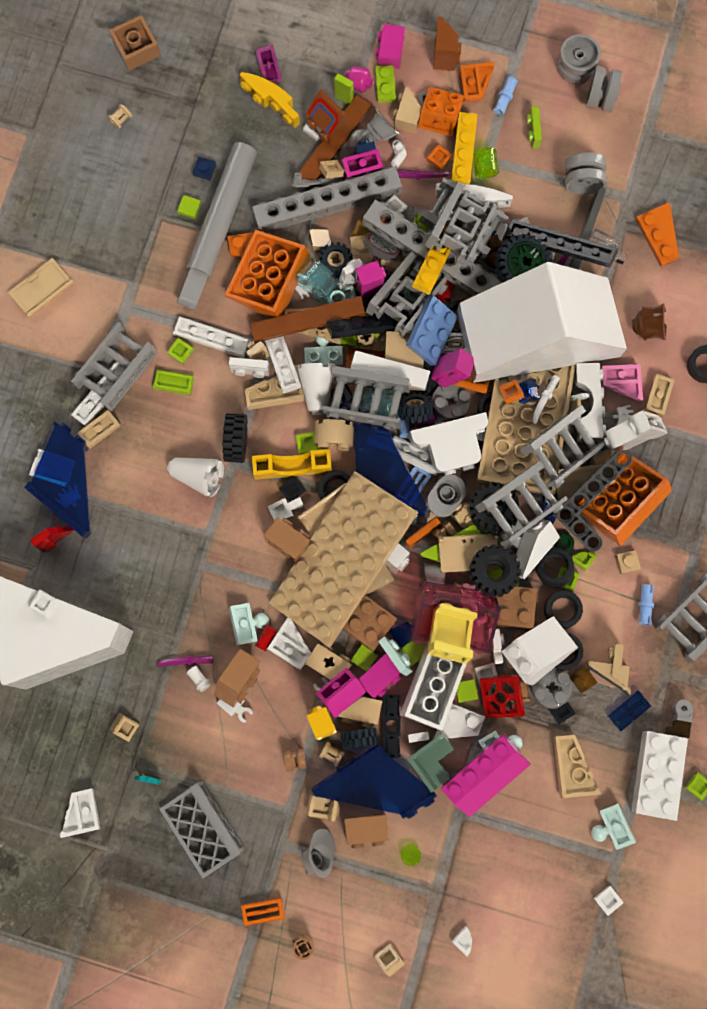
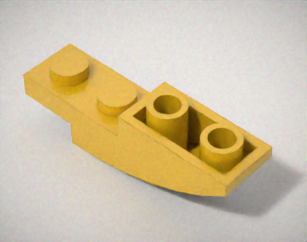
[239,72,300,128]
[412,225,453,295]

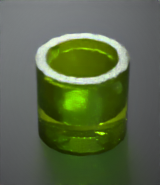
[473,147,500,179]

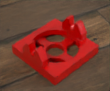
[479,674,525,719]

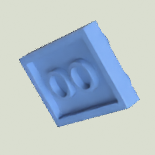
[406,295,458,366]

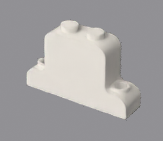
[604,410,668,451]
[408,412,488,476]

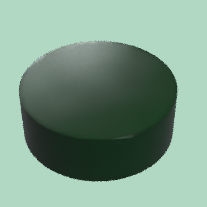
[554,533,574,552]

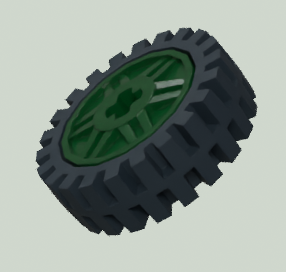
[494,234,553,282]

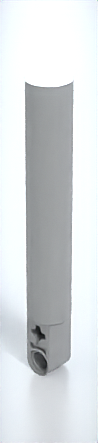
[177,142,257,310]

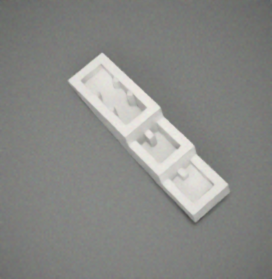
[435,183,513,208]

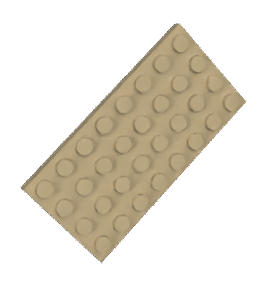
[476,365,575,496]
[269,472,418,647]

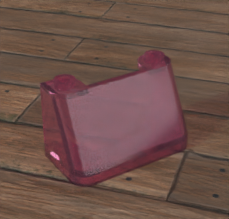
[410,581,501,654]

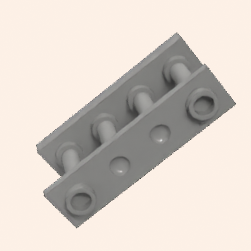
[419,178,509,260]
[71,322,158,412]
[322,366,411,430]
[520,405,606,488]
[475,460,568,546]
[655,573,707,663]

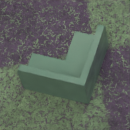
[407,732,455,792]

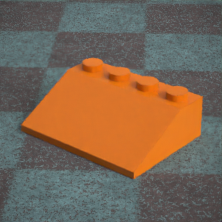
[225,230,310,318]
[575,453,672,546]

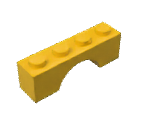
[451,112,478,185]
[252,449,332,480]
[306,705,337,740]

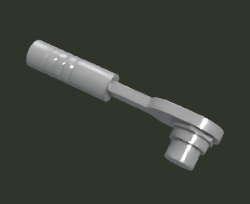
[291,173,343,187]

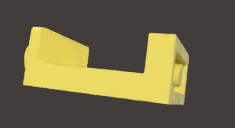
[427,603,477,664]

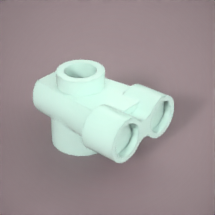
[327,285,356,304]

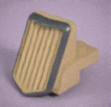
[587,644,631,697]

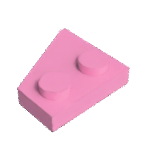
[601,364,643,402]

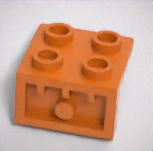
[418,87,464,137]

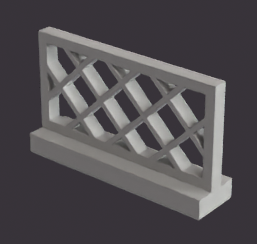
[160,781,246,879]

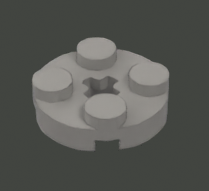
[432,385,470,421]
[532,668,572,709]

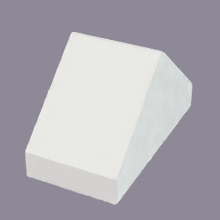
[457,262,627,383]
[0,577,133,690]

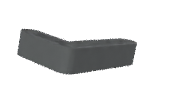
[555,450,632,552]

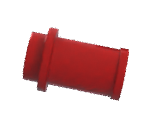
[255,625,277,652]

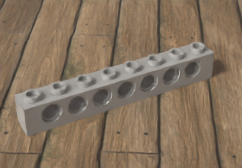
[252,166,402,233]
[362,200,503,297]

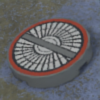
[363,232,400,261]

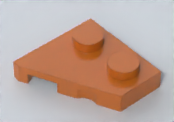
[459,62,495,103]

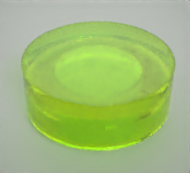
[401,845,421,866]

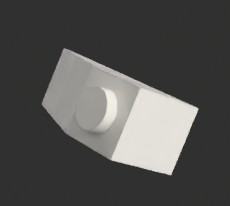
[516,519,560,579]

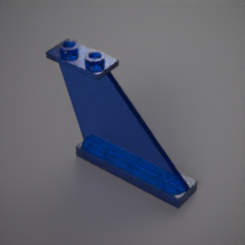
[24,422,92,539]
[353,422,431,518]
[311,743,437,819]

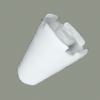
[297,363,336,415]
[167,458,224,497]

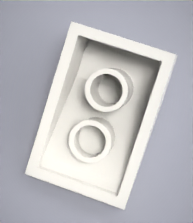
[501,616,578,686]

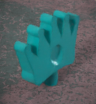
[134,776,161,785]

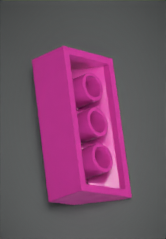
[441,733,531,817]

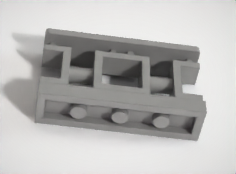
[424,182,497,268]
[366,251,448,338]

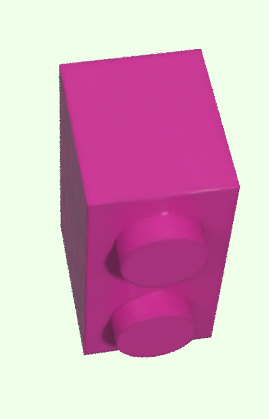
[375,24,405,69]
[340,149,383,180]
[355,261,386,299]
[431,348,474,388]
[358,654,402,699]
[315,667,366,718]

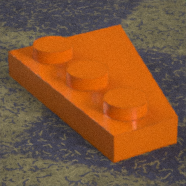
[635,202,679,267]

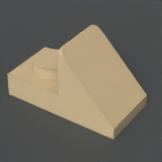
[350,235,372,265]

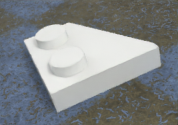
[337,259,365,291]
[267,618,311,671]
[434,704,485,739]
[60,788,101,838]

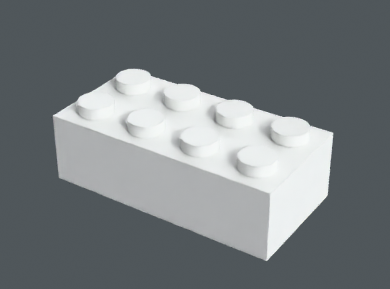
[400,640,467,731]
[631,731,688,821]

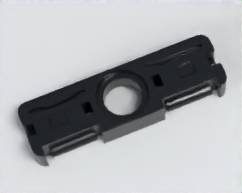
[382,695,401,758]

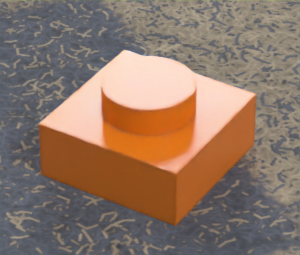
[427,144,453,171]
[498,379,524,405]

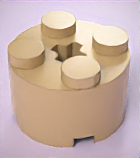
[314,419,354,451]

